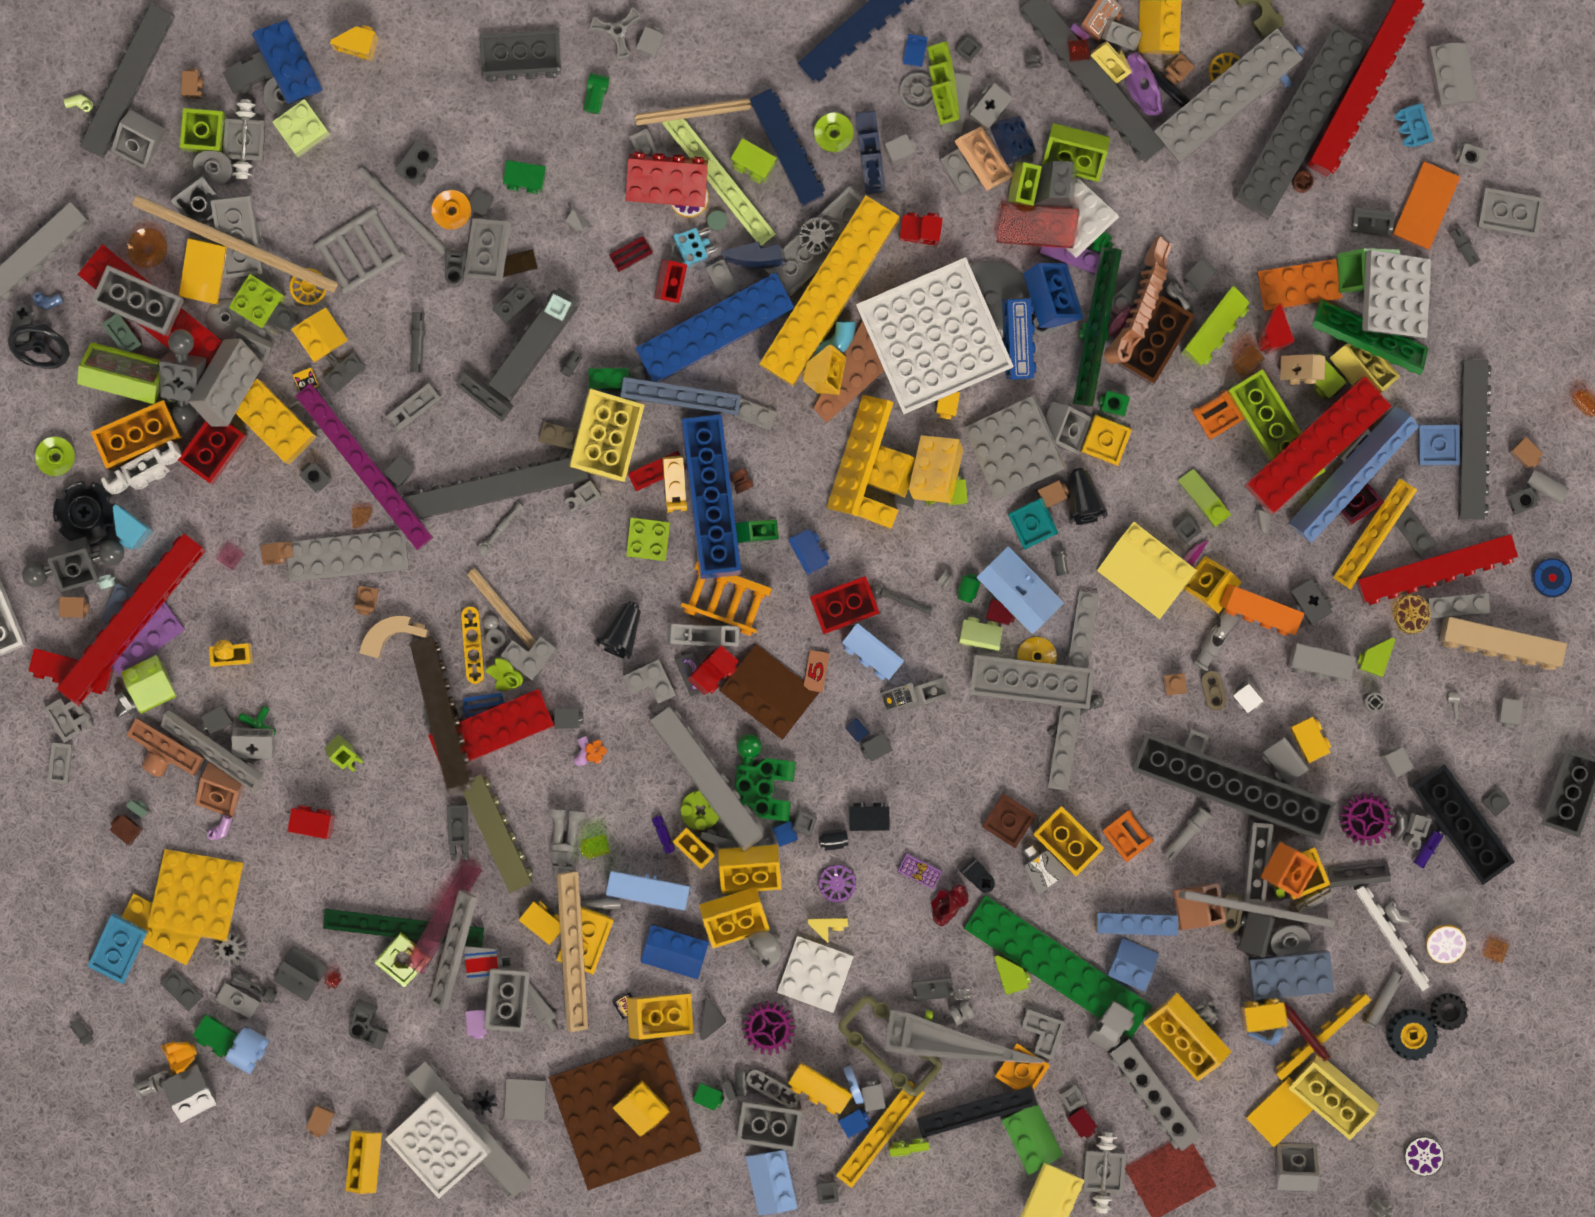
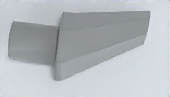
[1256,506,1270,534]

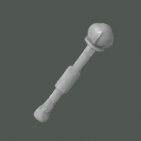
[477,502,523,556]

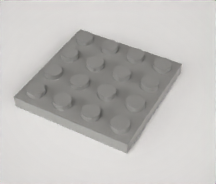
[1362,250,1431,339]
[964,395,1067,500]

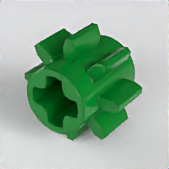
[1090,232,1114,254]

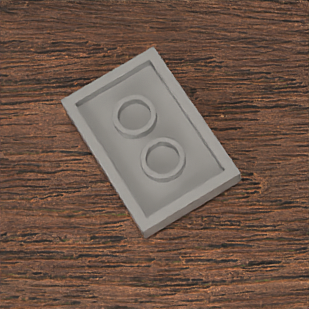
[1477,188,1544,238]
[464,218,511,282]

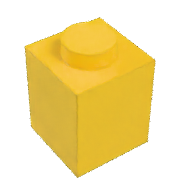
[936,392,960,420]

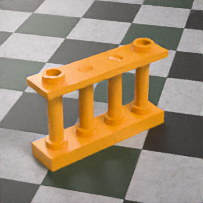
[681,561,772,636]

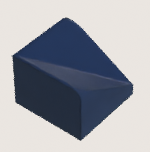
[845,718,869,743]

